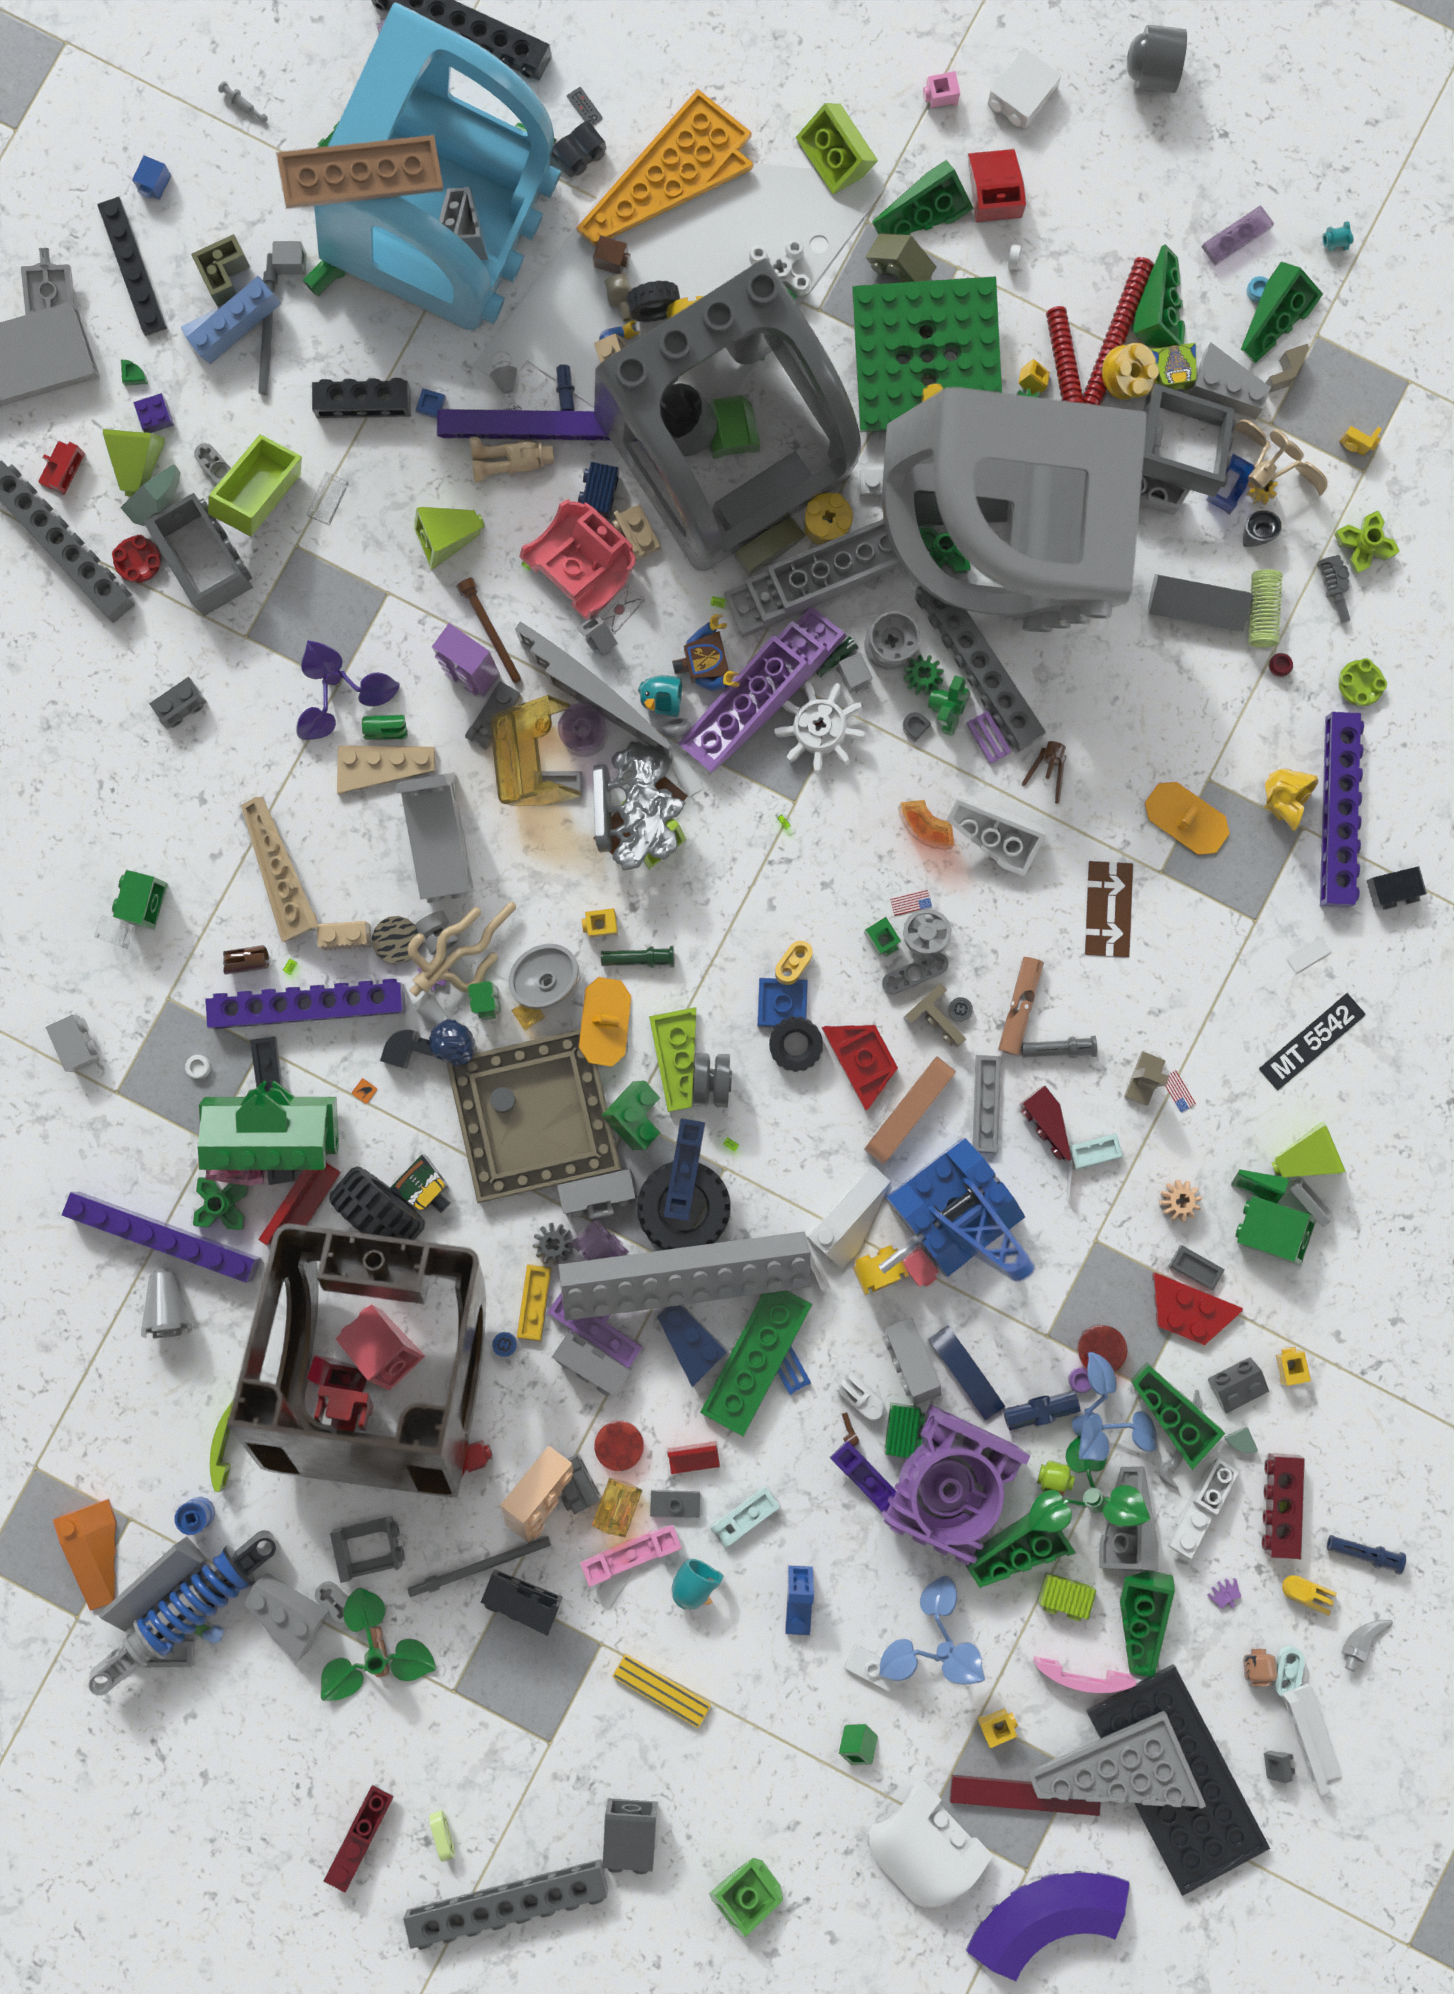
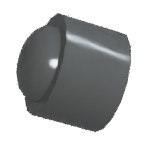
[1127,25,1187,93]
[660,383,717,457]

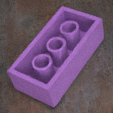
[432,623,500,698]

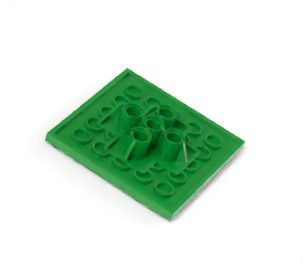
[852,276,1002,433]

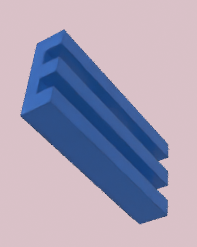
[778,1346,811,1395]

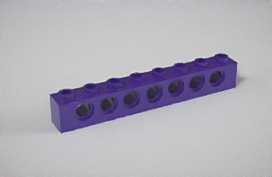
[1320,712,1364,908]
[205,979,406,1029]

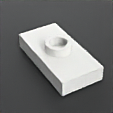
[844,1643,894,1691]

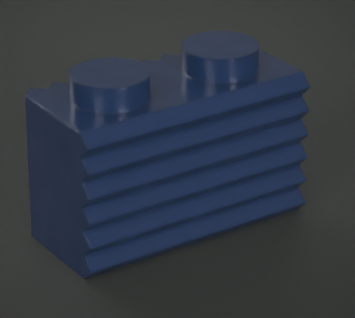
[578,462,620,519]

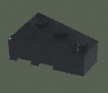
[480,1569,563,1636]

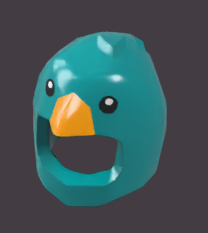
[638,675,682,717]
[671,1559,724,1610]

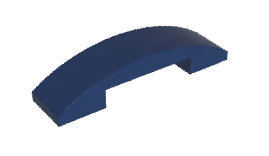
[664,1118,705,1221]
[928,1325,1006,1421]

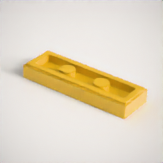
[516,1264,552,1341]

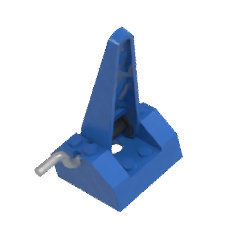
[878,1138,1035,1282]

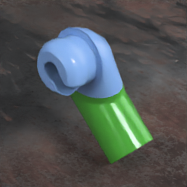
[194,1624,224,1644]

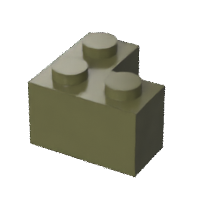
[191,234,250,307]
[865,234,937,283]

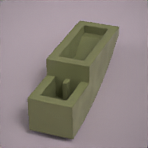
[735,517,806,576]

